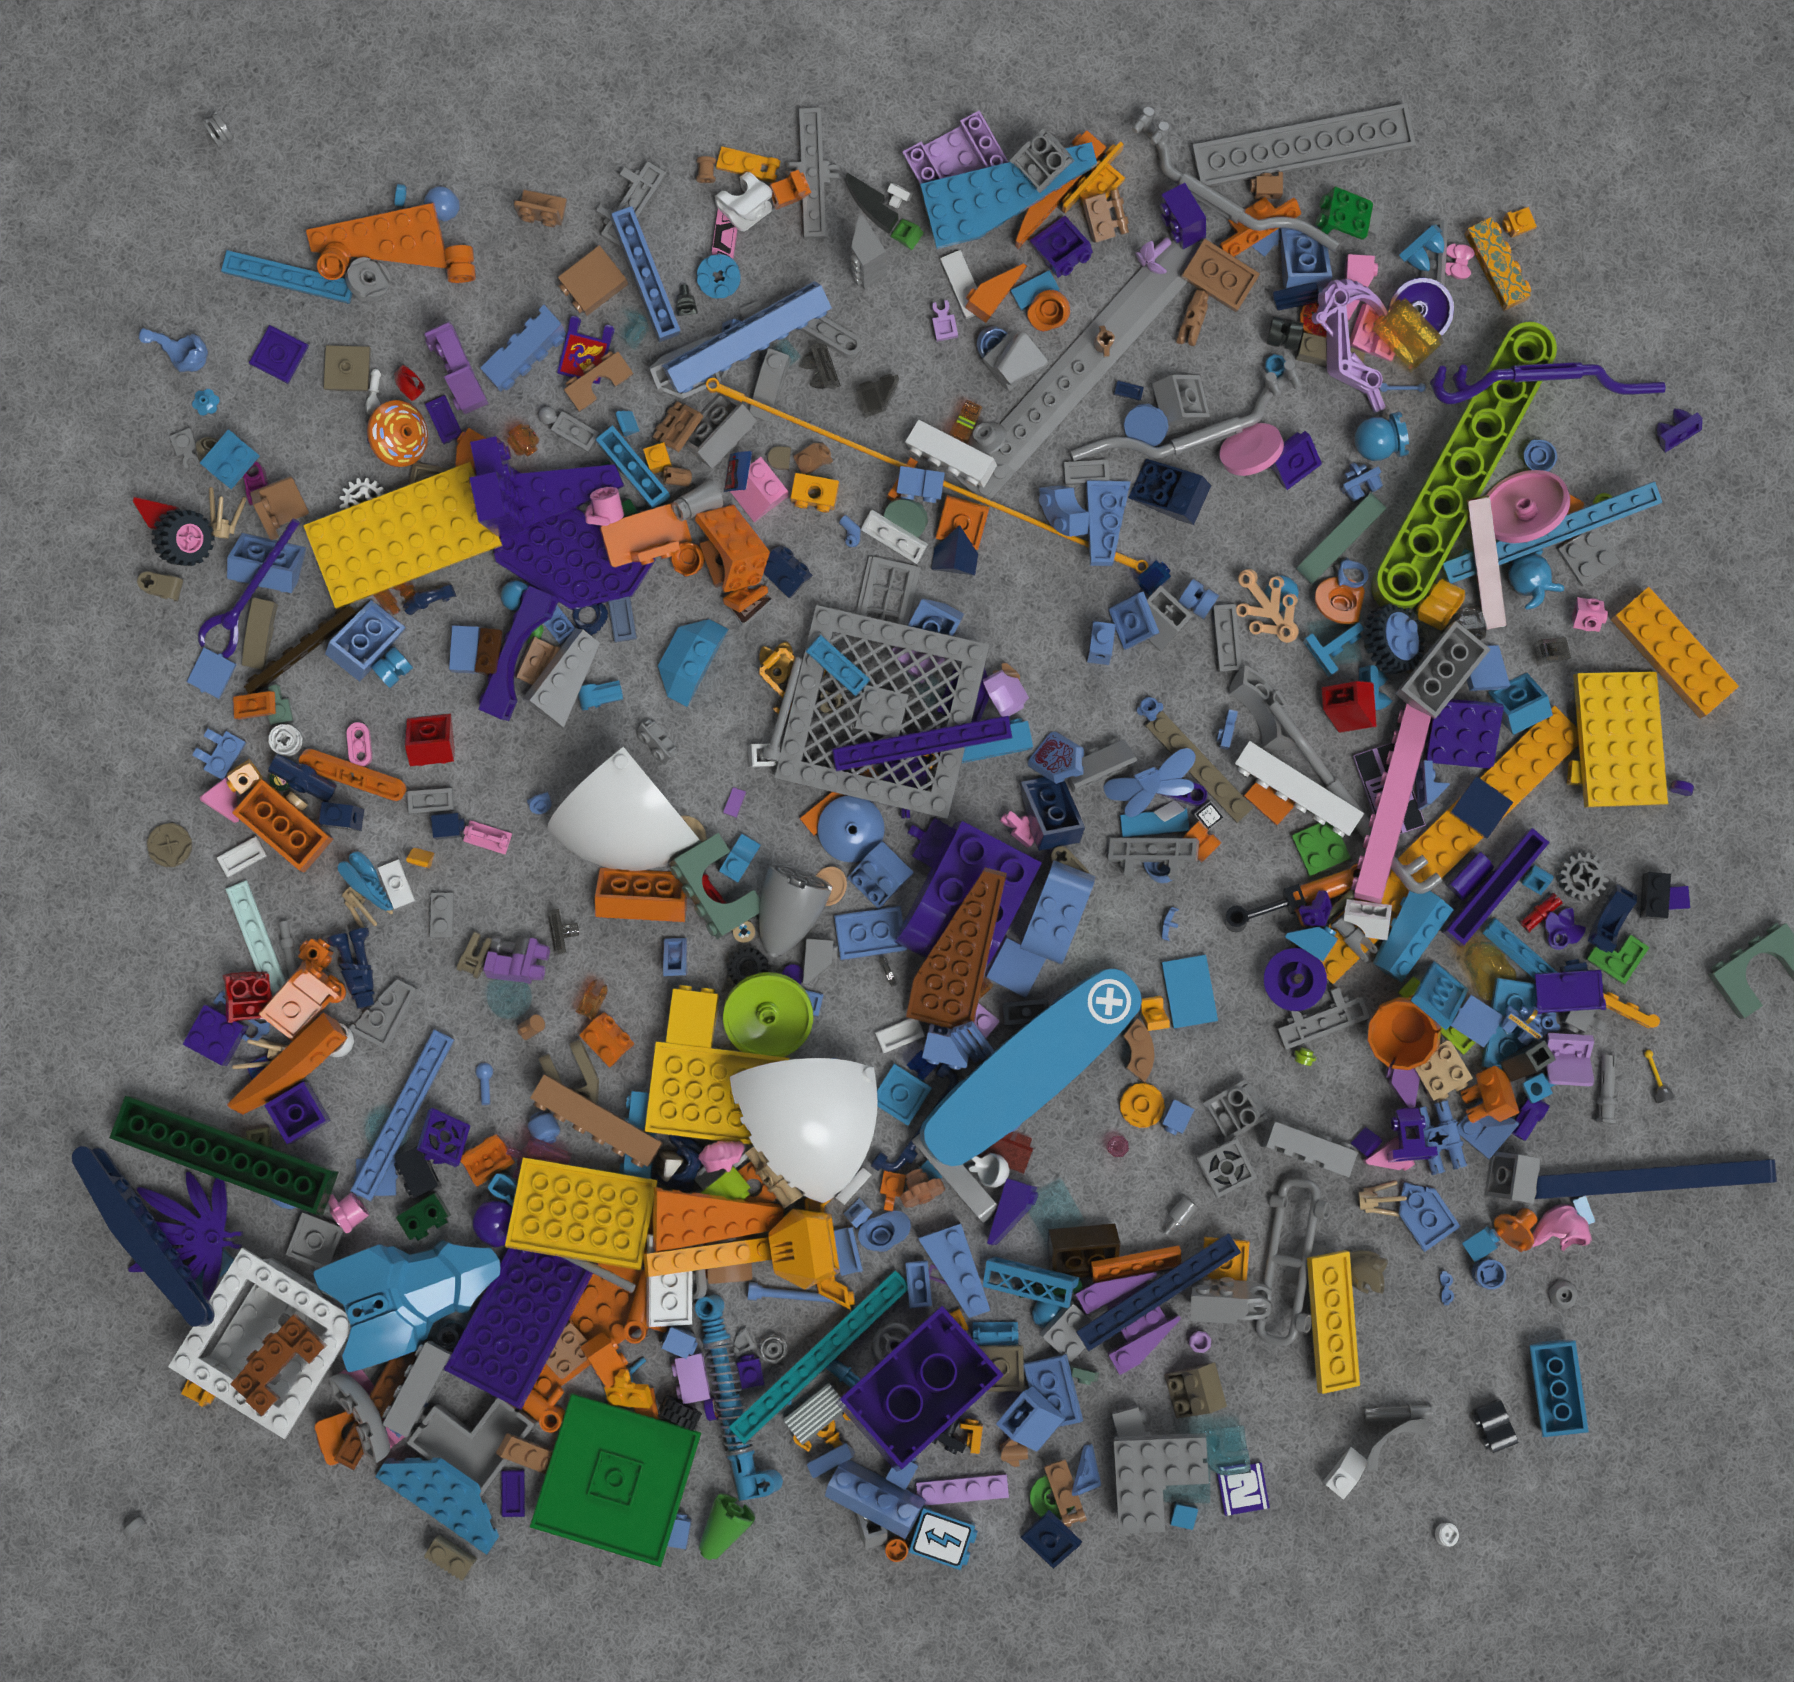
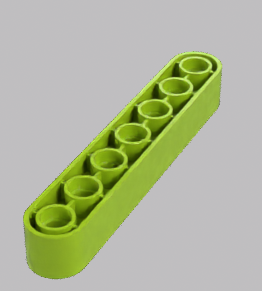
[1371,322,1557,610]

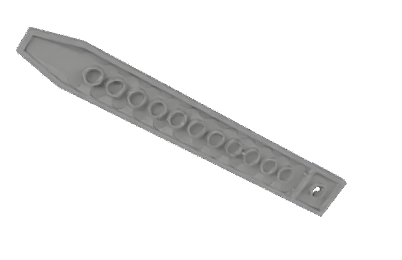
[953,236,1211,505]

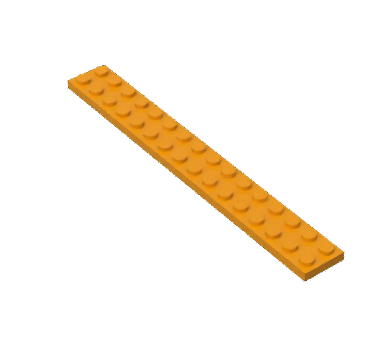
[1319,706,1579,985]

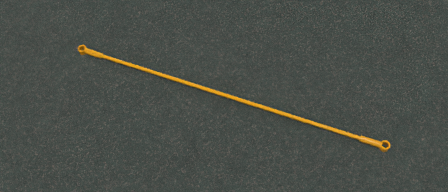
[706,378,1149,574]

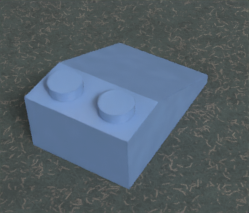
[1280,227,1332,293]
[325,600,406,682]

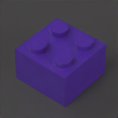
[1160,183,1206,249]
[182,1005,249,1066]
[264,1082,331,1144]

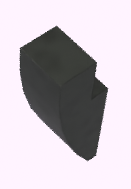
[845,173,899,234]

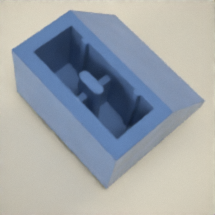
[847,841,914,909]
[922,1024,969,1070]
[996,1387,1066,1452]

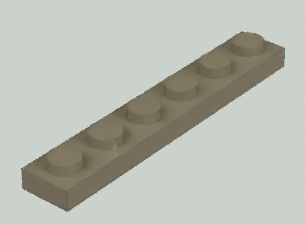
[1145,711,1254,823]

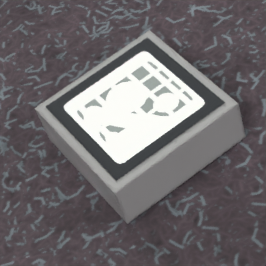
[1193,801,1225,831]

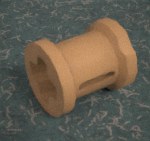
[696,156,716,183]

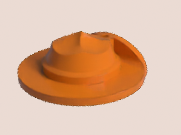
[1315,577,1365,624]

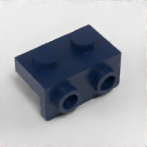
[764,545,813,598]

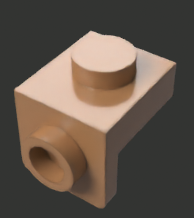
[793,443,833,475]

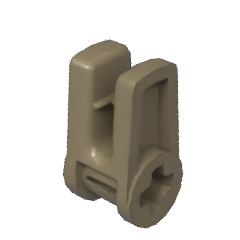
[1050,846,1089,874]
[457,932,492,979]

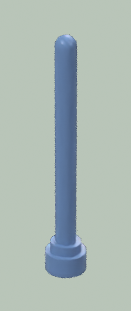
[748,1282,856,1303]

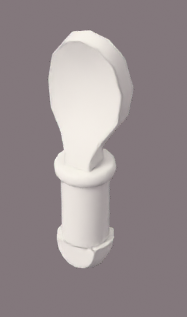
[365,369,381,415]

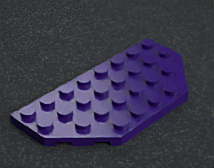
[494,467,656,610]

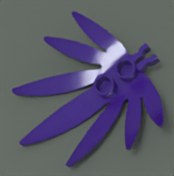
[128,1172,243,1301]

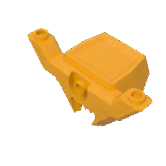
[768,1197,855,1310]

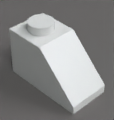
[1323,1447,1367,1500]

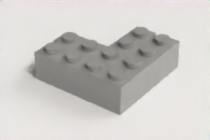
[407,1398,537,1497]
[1114,1433,1209,1534]

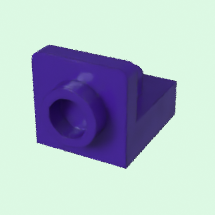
[1299,891,1332,926]
[736,1354,765,1389]

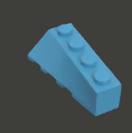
[1373,891,1453,982]

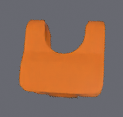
[315,1411,355,1465]

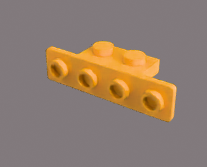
[1062,141,1125,214]

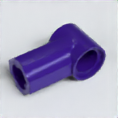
[1512,1096,1550,1141]

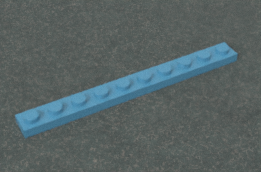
[1443,481,1663,584]

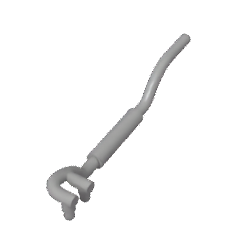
[1132,107,1341,252]
[1268,701,1443,894]

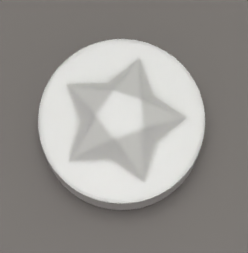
[1435,1523,1459,1547]

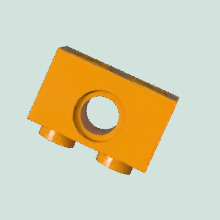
[790,473,839,513]

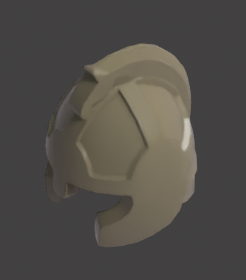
[1350,1251,1388,1294]

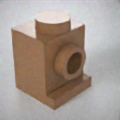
[1250,172,1283,199]

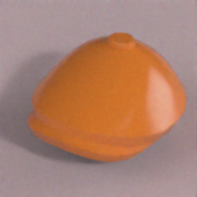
[1027,290,1070,332]

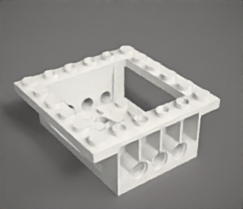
[168,1248,351,1439]

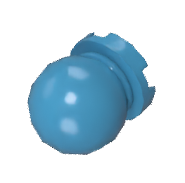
[1355,412,1409,461]

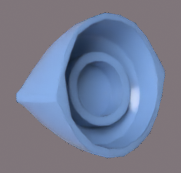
[1524,440,1557,472]

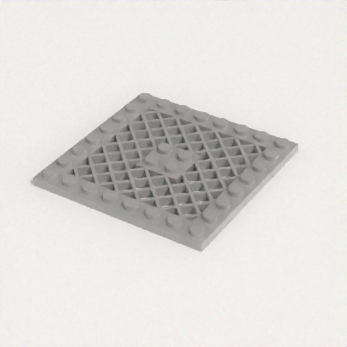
[774,605,990,819]

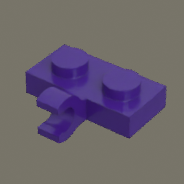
[908,818,952,867]

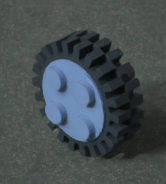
[1363,603,1425,674]

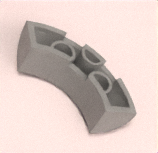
[1229,665,1296,750]
[330,1373,390,1463]

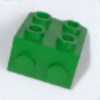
[1316,186,1373,240]

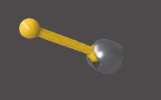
[1644,1050,1675,1104]

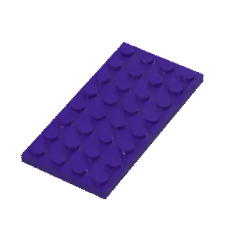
[444,1248,599,1410]

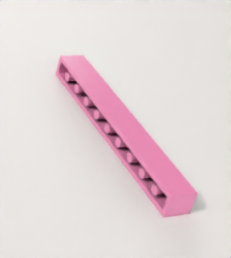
[1351,700,1432,904]

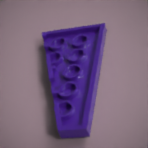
[501,465,624,539]

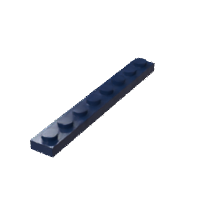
[1076,1233,1241,1351]

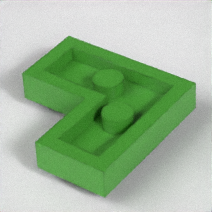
[1585,935,1650,985]

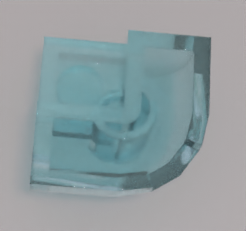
[1199,1425,1251,1476]

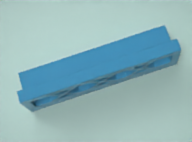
[982,1256,1079,1308]

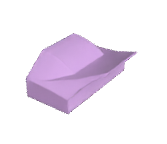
[983,670,1029,717]

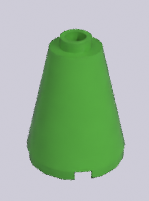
[699,1494,756,1560]

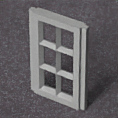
[856,556,921,626]

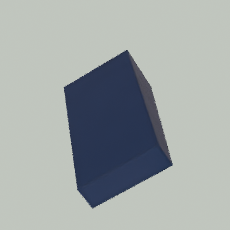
[1113,380,1144,401]

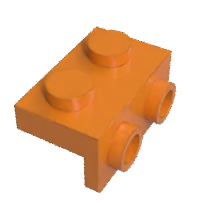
[579,1012,634,1068]
[460,1134,515,1187]

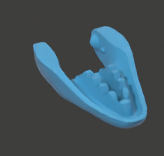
[338,852,393,911]

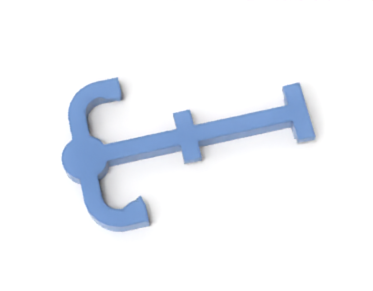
[213,990,271,1042]

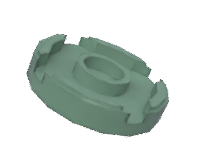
[884,497,928,537]

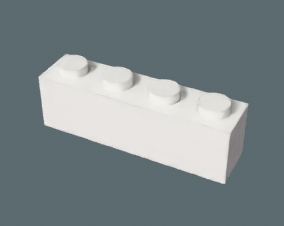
[905,420,997,488]

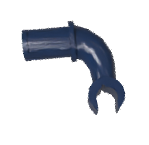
[403,585,457,615]

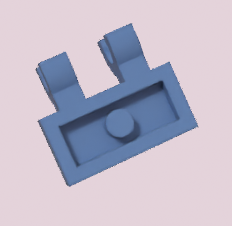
[192,729,246,780]

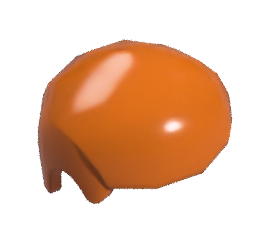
[671,542,705,577]

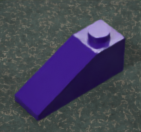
[987,1178,1038,1245]

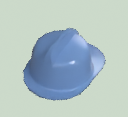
[858,1211,911,1252]

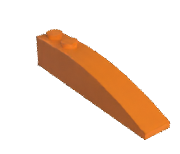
[1015,130,1106,249]
[227,1012,348,1115]

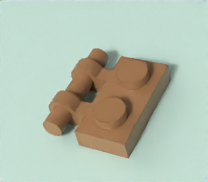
[1082,189,1129,243]
[652,401,704,452]

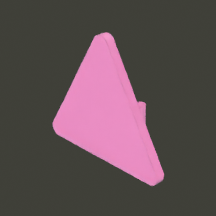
[200,777,239,823]

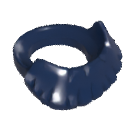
[573,603,608,636]

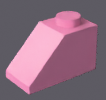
[1363,1136,1415,1171]

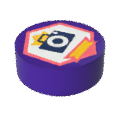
[704,1397,718,1421]

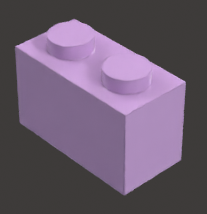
[672,1352,711,1404]

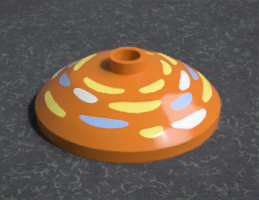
[367,400,428,467]

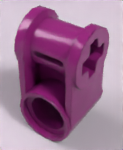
[243,461,269,506]

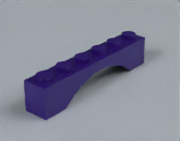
[478,586,560,721]

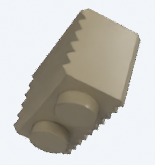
[424,1535,477,1581]

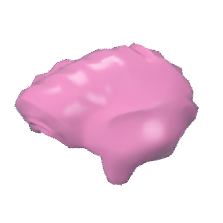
[699,1141,744,1173]

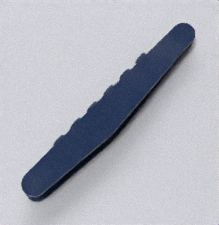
[72,1146,215,1327]

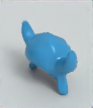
[1508,549,1564,610]

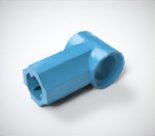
[578,680,624,710]

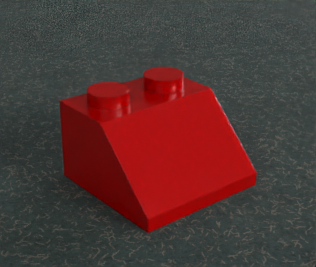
[405,714,455,767]

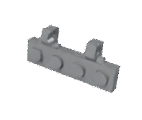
[596,161,666,248]
[1108,838,1199,880]
[1277,987,1370,1050]

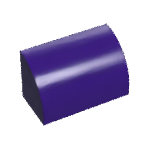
[1447,852,1494,901]

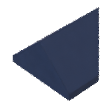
[932,525,978,576]

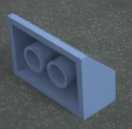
[227,533,306,593]

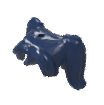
[651,1135,705,1192]

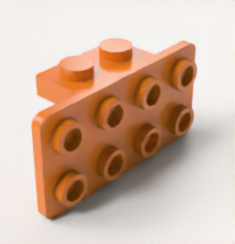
[600,502,692,567]

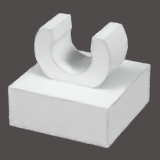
[887,183,913,208]

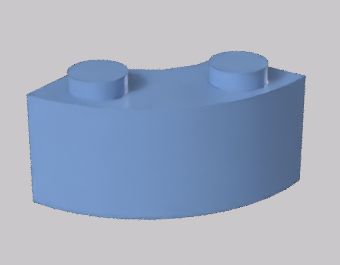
[1039,485,1089,537]

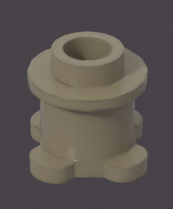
[820,691,844,714]

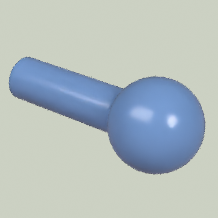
[475,1063,493,1105]

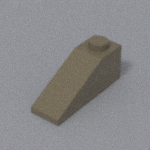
[1296,333,1365,367]

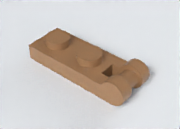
[1044,1459,1087,1527]

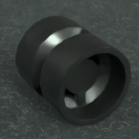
[1266,316,1304,351]

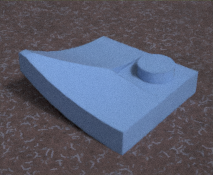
[1457,1098,1519,1160]

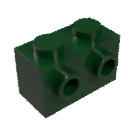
[396,1193,451,1241]

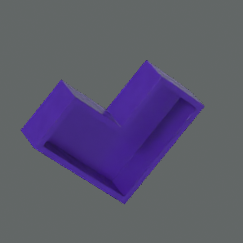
[470,436,525,536]

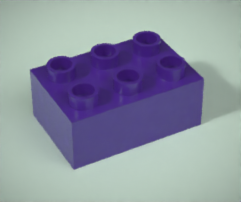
[835,1306,1004,1472]

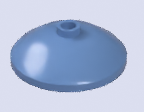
[818,796,884,862]

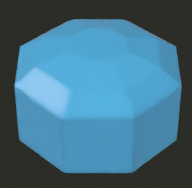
[1264,354,1286,377]

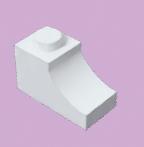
[1344,899,1392,940]

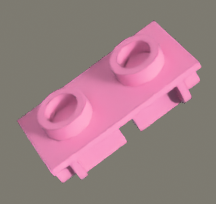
[463,820,512,855]

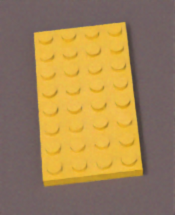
[303,462,503,609]

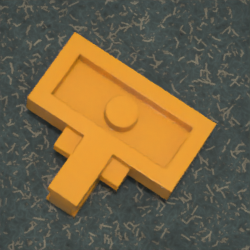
[604,1369,653,1408]

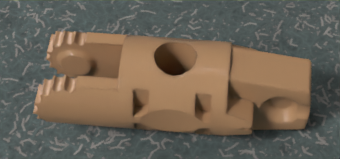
[1176,290,1209,346]

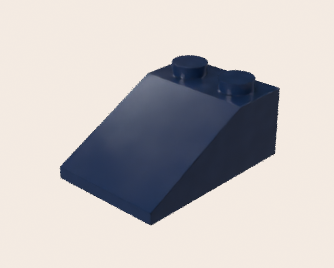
[1020,777,1085,851]

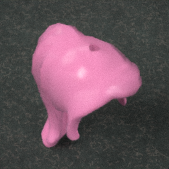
[1533,1203,1592,1251]

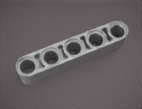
[912,1134,998,1223]

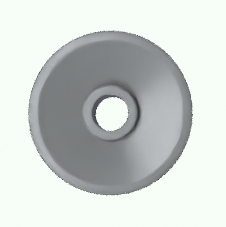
[969,423,1006,455]

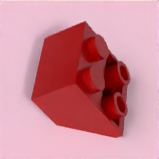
[1322,681,1377,733]

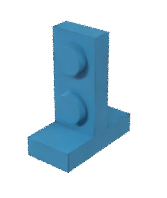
[1303,622,1364,677]

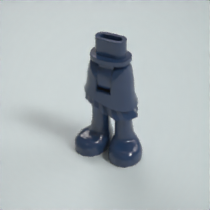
[327,928,375,1009]

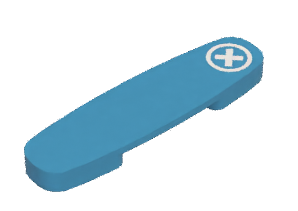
[920,969,1142,1166]

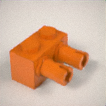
[1461,1066,1519,1123]

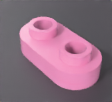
[347,722,372,767]

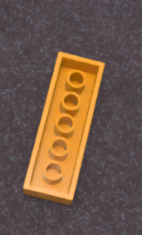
[1610,587,1739,719]

